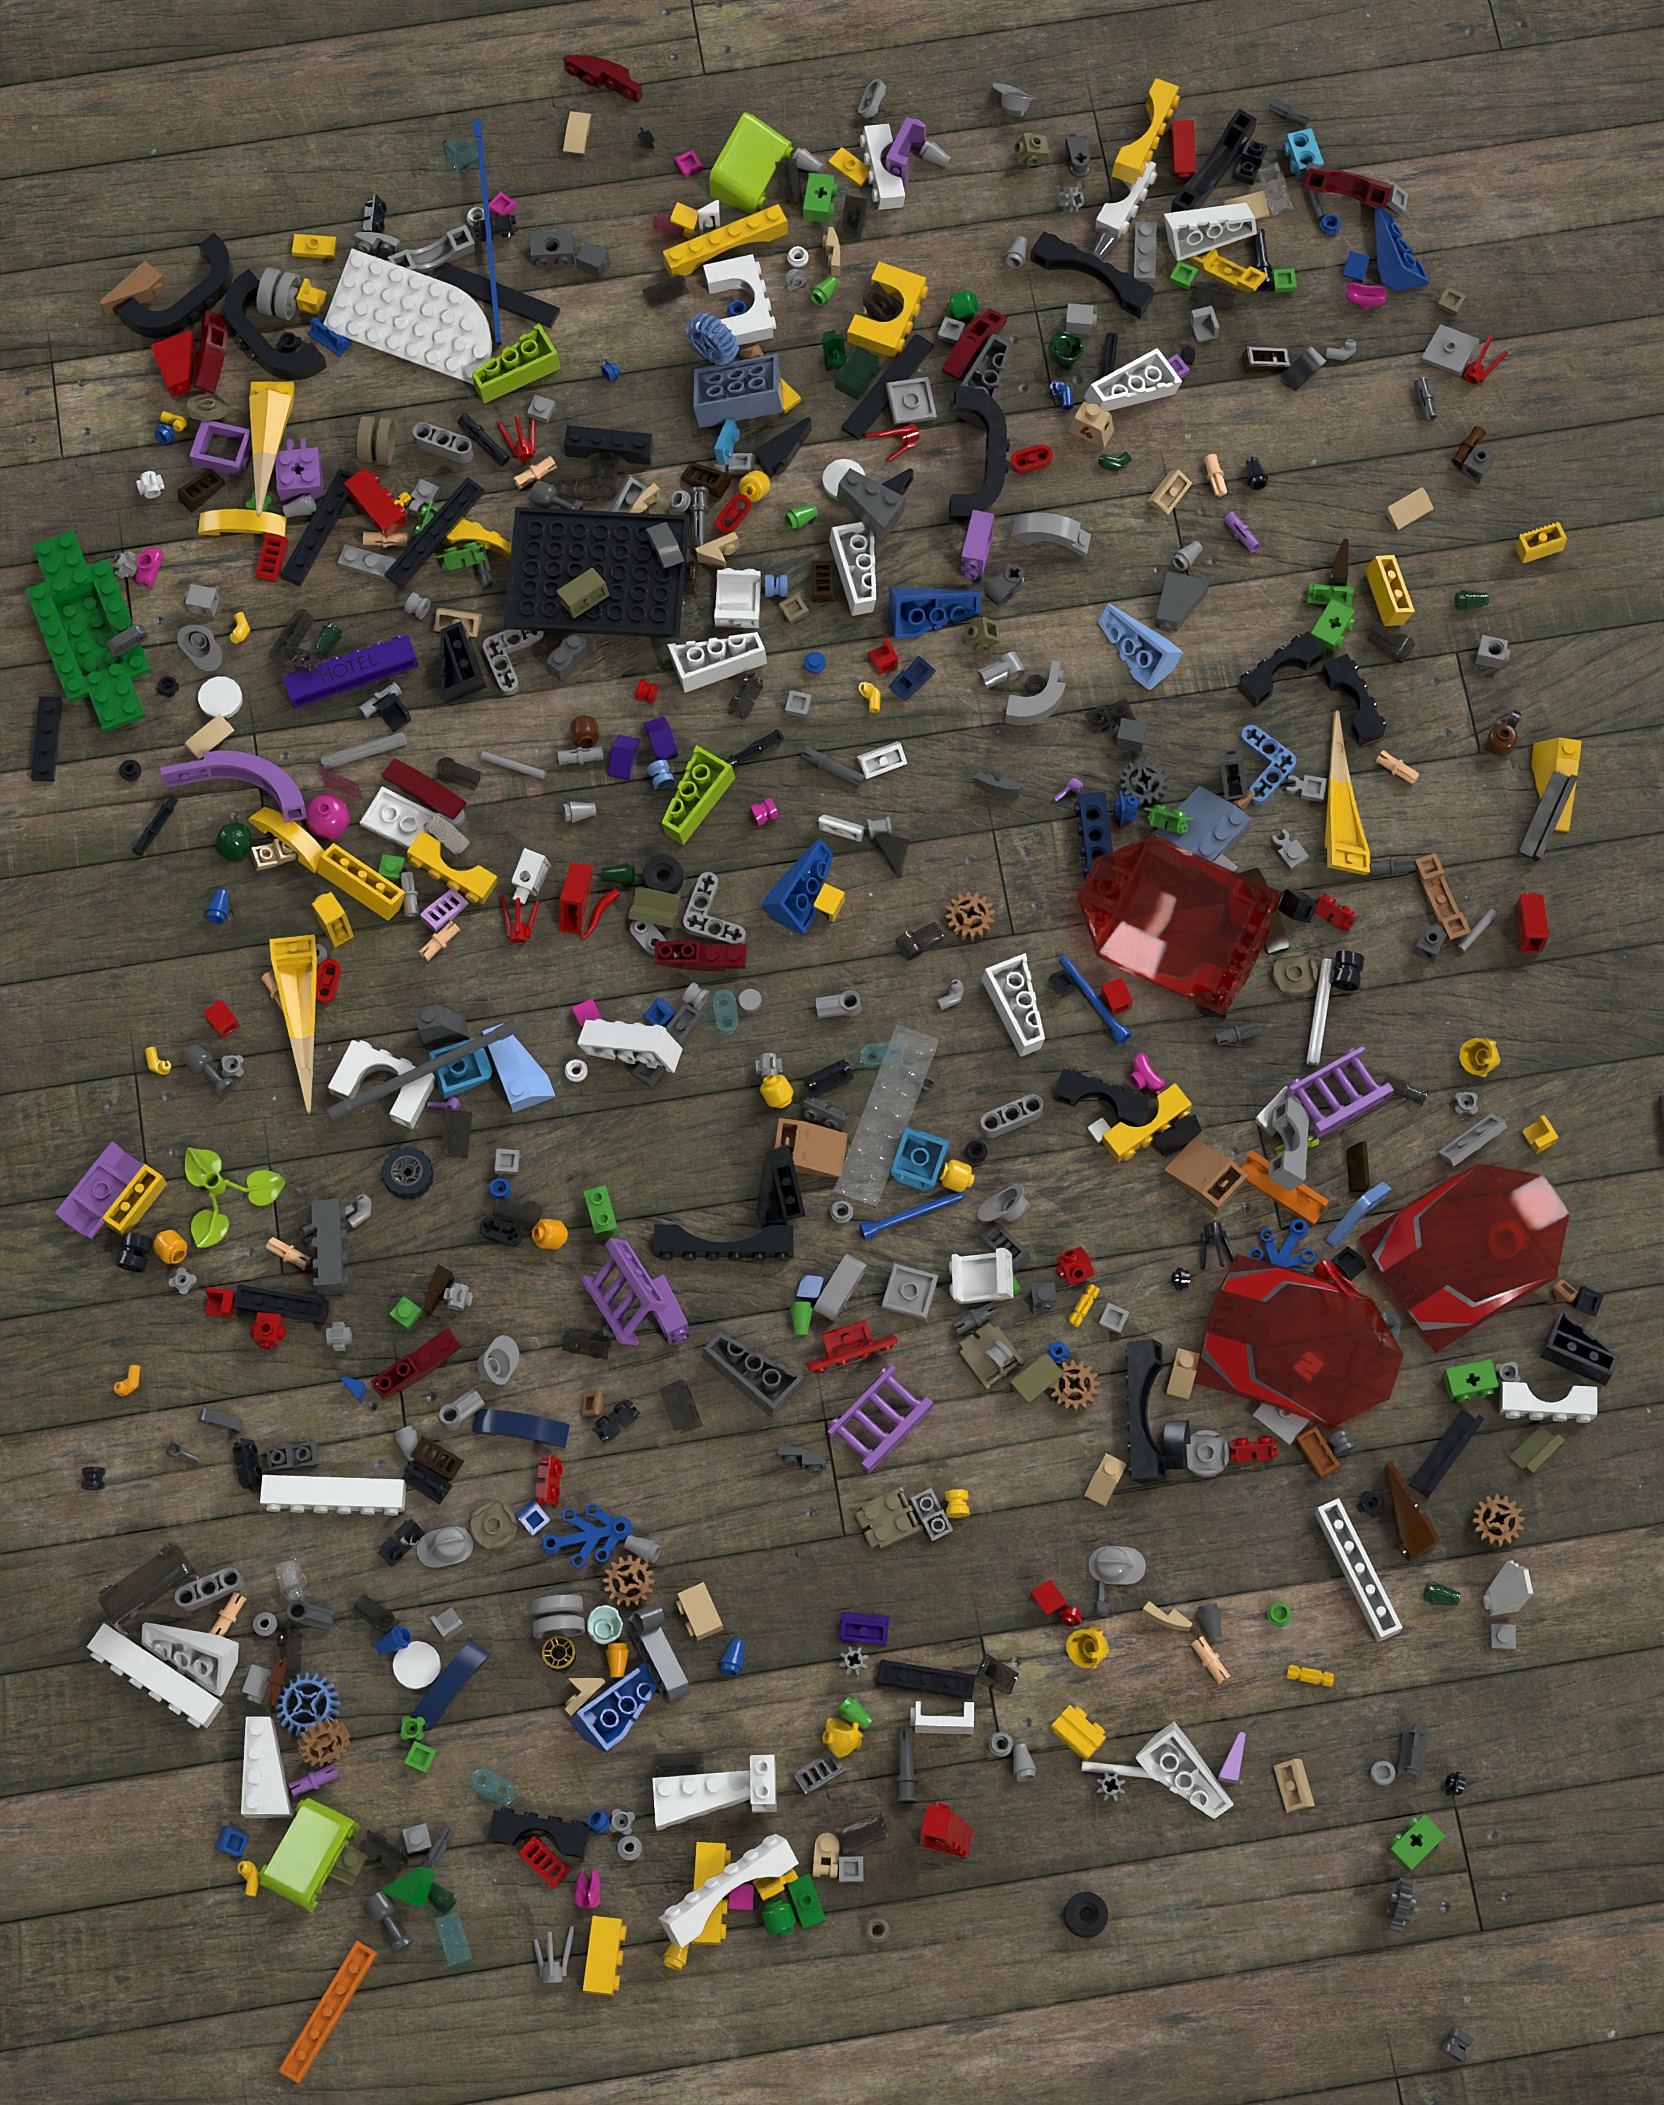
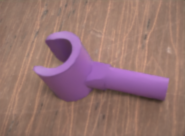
[1053,778,1083,802]
[427,1096,461,1113]

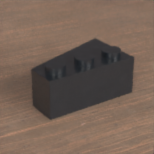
[440,621,487,703]
[756,1145,806,1228]
[1540,1308,1620,1386]

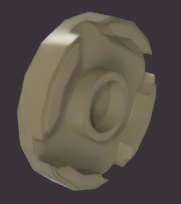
[186,393,229,421]
[1272,952,1317,996]
[470,1503,517,1550]

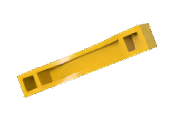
[1112,78,1180,185]
[663,204,788,281]
[442,518,512,561]

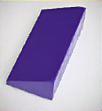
[839,1612,890,1645]

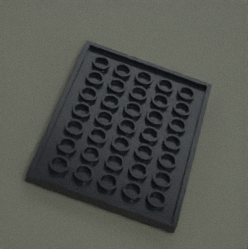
[504,507,690,638]

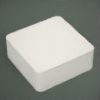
[1088,1118,1111,1143]

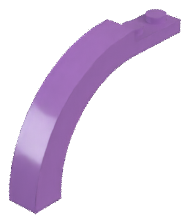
[160,751,307,822]

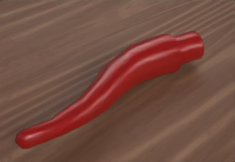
[580,888,620,940]

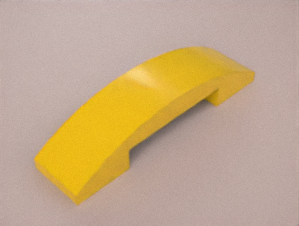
[1188,248,1267,292]
[198,509,287,538]
[248,807,325,873]

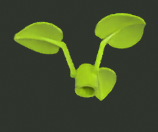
[185,1148,285,1248]

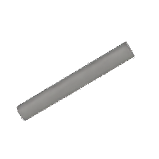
[481,751,546,779]

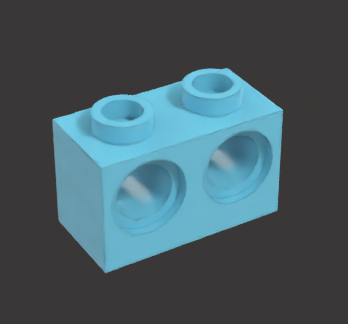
[1283,128,1324,181]

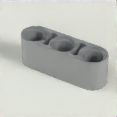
[413,422,474,464]
[980,1094,1043,1138]
[813,1254,868,1322]
[174,1567,244,1611]

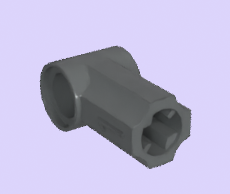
[286,1599,336,1632]

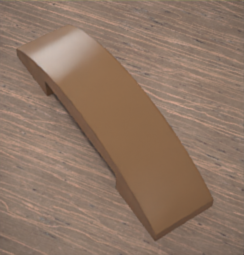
[1415,853,1471,941]

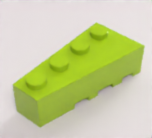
[471,323,561,404]
[662,745,735,845]

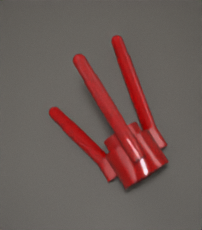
[1462,335,1508,384]
[497,415,536,461]
[864,424,920,462]
[500,895,539,943]
[1313,1259,1362,1309]

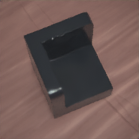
[376,693,412,732]
[1278,888,1318,923]

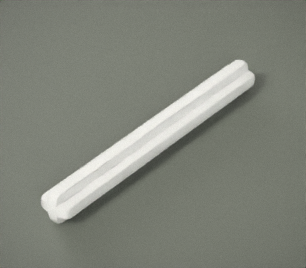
[1306,959,1334,1066]

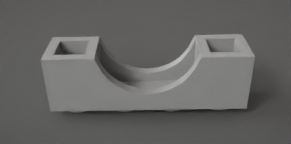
[388,225,475,274]
[1268,1097,1309,1191]

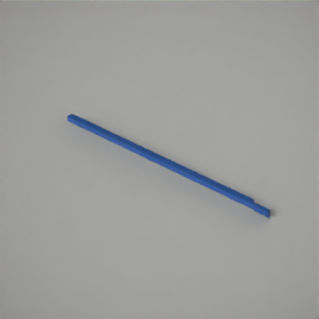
[473,120,502,345]

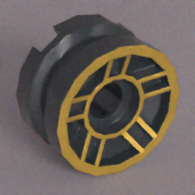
[542,1636,577,1672]

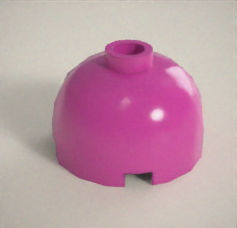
[305,794,350,840]

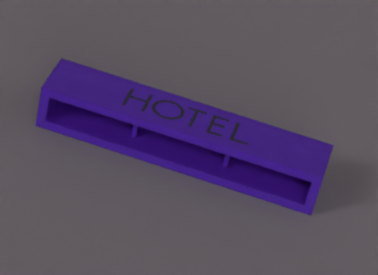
[283,635,418,708]

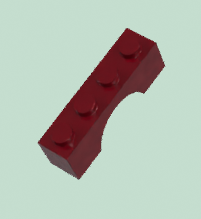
[1302,162,1391,209]

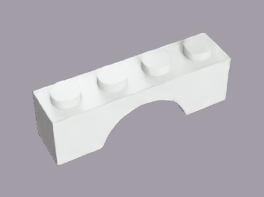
[860,124,905,210]
[1095,161,1157,241]
[1499,1382,1597,1423]

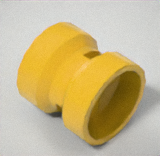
[945,1490,970,1518]

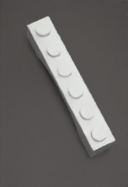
[659,1834,798,1948]

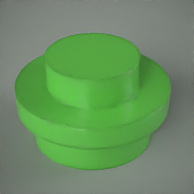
[1267,1602,1291,1626]

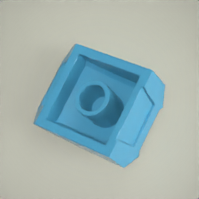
[429,1038,493,1099]
[891,1127,951,1191]

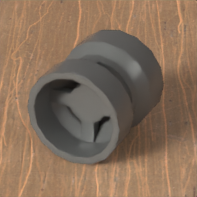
[1440,2027,1474,2062]

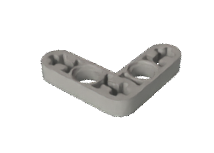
[483,630,544,696]
[683,872,746,944]

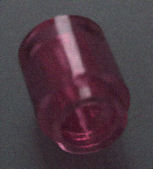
[653,212,684,235]

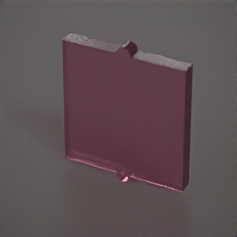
[321,769,362,801]

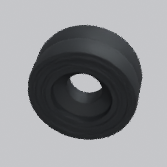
[643,855,684,894]
[1064,1892,1109,1938]

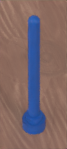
[1059,955,1132,1045]
[859,1192,965,1241]

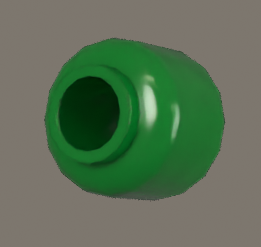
[946,290,979,321]
[761,1899,796,1938]

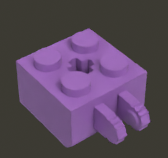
[275,438,324,502]

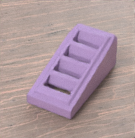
[420,889,469,934]
[1218,1732,1246,1784]

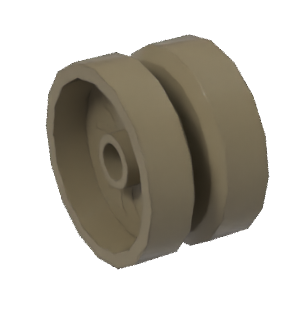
[357,415,396,466]

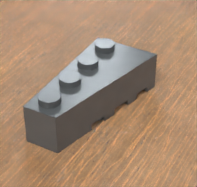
[948,334,1011,432]
[311,1199,350,1296]
[702,1332,805,1418]

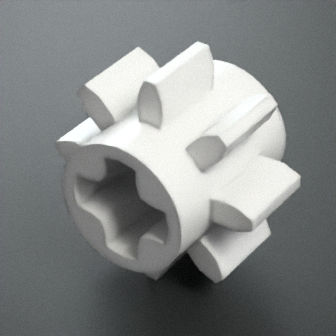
[136,471,165,498]

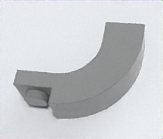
[1011,513,1091,556]
[1005,661,1066,725]

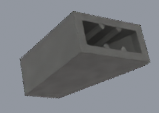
[1155,571,1210,632]
[415,1004,469,1047]

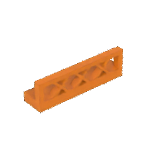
[1241,1150,1329,1226]

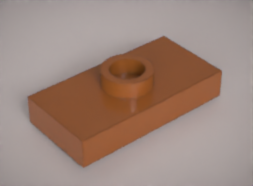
[1295,1426,1341,1479]

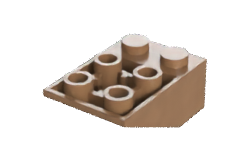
[775,1118,848,1178]
[1164,1138,1248,1215]

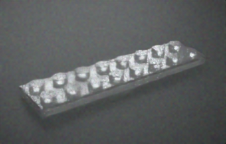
[833,1024,940,1209]

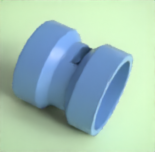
[765,575,788,597]
[647,760,675,790]

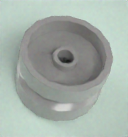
[257,267,301,320]
[530,1595,585,1639]

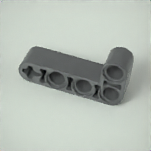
[627,1603,690,1703]

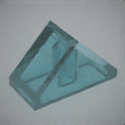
[443,139,479,173]

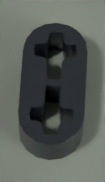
[480,1217,523,1247]

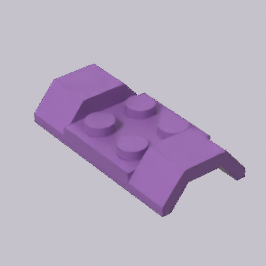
[55,1141,144,1240]

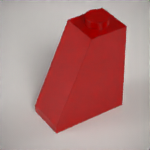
[1169,120,1196,178]
[150,330,195,397]
[559,862,593,935]
[1517,892,1549,953]

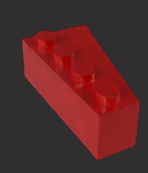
[920,1802,974,1858]

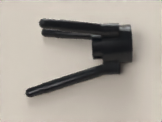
[1200,1222,1239,1270]

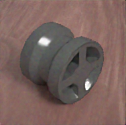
[1327,1429,1356,1457]

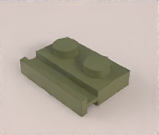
[328,1845,368,1888]

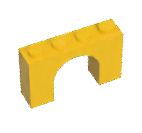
[847,262,929,359]

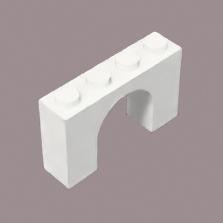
[703,254,776,346]
[328,1040,436,1129]

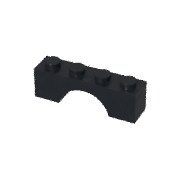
[564,425,654,465]
[1238,631,1325,708]
[1321,653,1387,746]
[1053,1068,1149,1127]
[488,1807,591,1859]

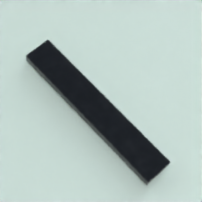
[437,262,560,329]
[841,333,934,441]
[280,469,354,587]
[384,477,485,590]

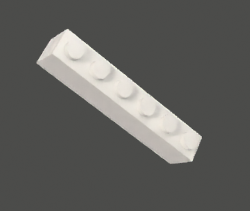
[260,1475,406,1516]
[1315,1498,1403,1642]
[87,1623,224,1728]

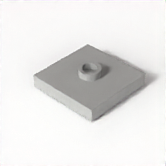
[1422,324,1479,377]
[886,377,937,426]
[881,1263,939,1321]
[1252,1380,1319,1446]

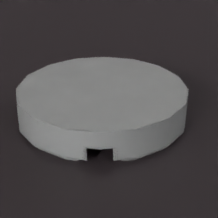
[1186,1430,1230,1478]

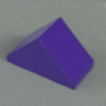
[643,716,678,761]
[608,735,640,781]

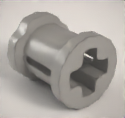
[867,816,892,839]

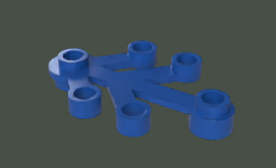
[1249,1219,1315,1285]
[542,1503,633,1569]

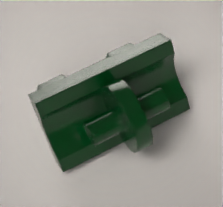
[821,330,847,371]

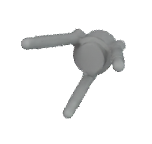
[533,1926,575,1983]

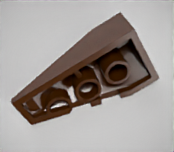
[1384,1461,1440,1562]

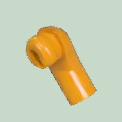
[114,1365,141,1396]

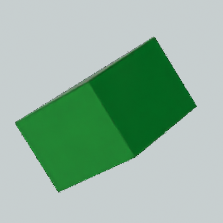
[383,1866,435,1906]

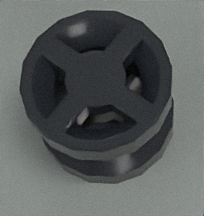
[81,1467,106,1490]

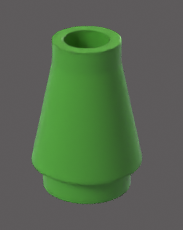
[809,275,839,306]
[784,504,818,530]
[790,1302,813,1336]
[837,1696,873,1730]

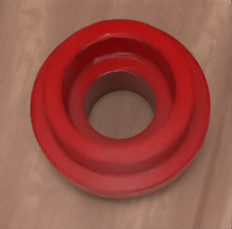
[1058,1605,1082,1627]

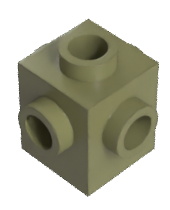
[1014,133,1050,165]
[964,617,1001,652]

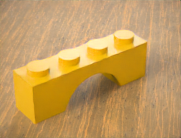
[407,830,497,905]
[1101,1083,1192,1162]

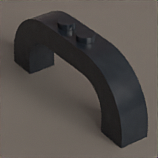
[118,233,233,338]
[224,269,327,380]
[948,386,1010,519]

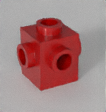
[1056,1246,1095,1286]
[251,1312,286,1350]

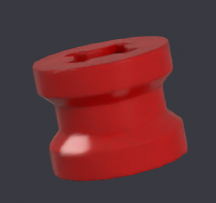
[635,679,659,705]

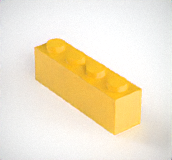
[317,843,405,921]
[691,1842,731,1945]

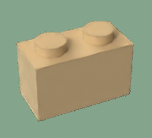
[676,1582,724,1641]

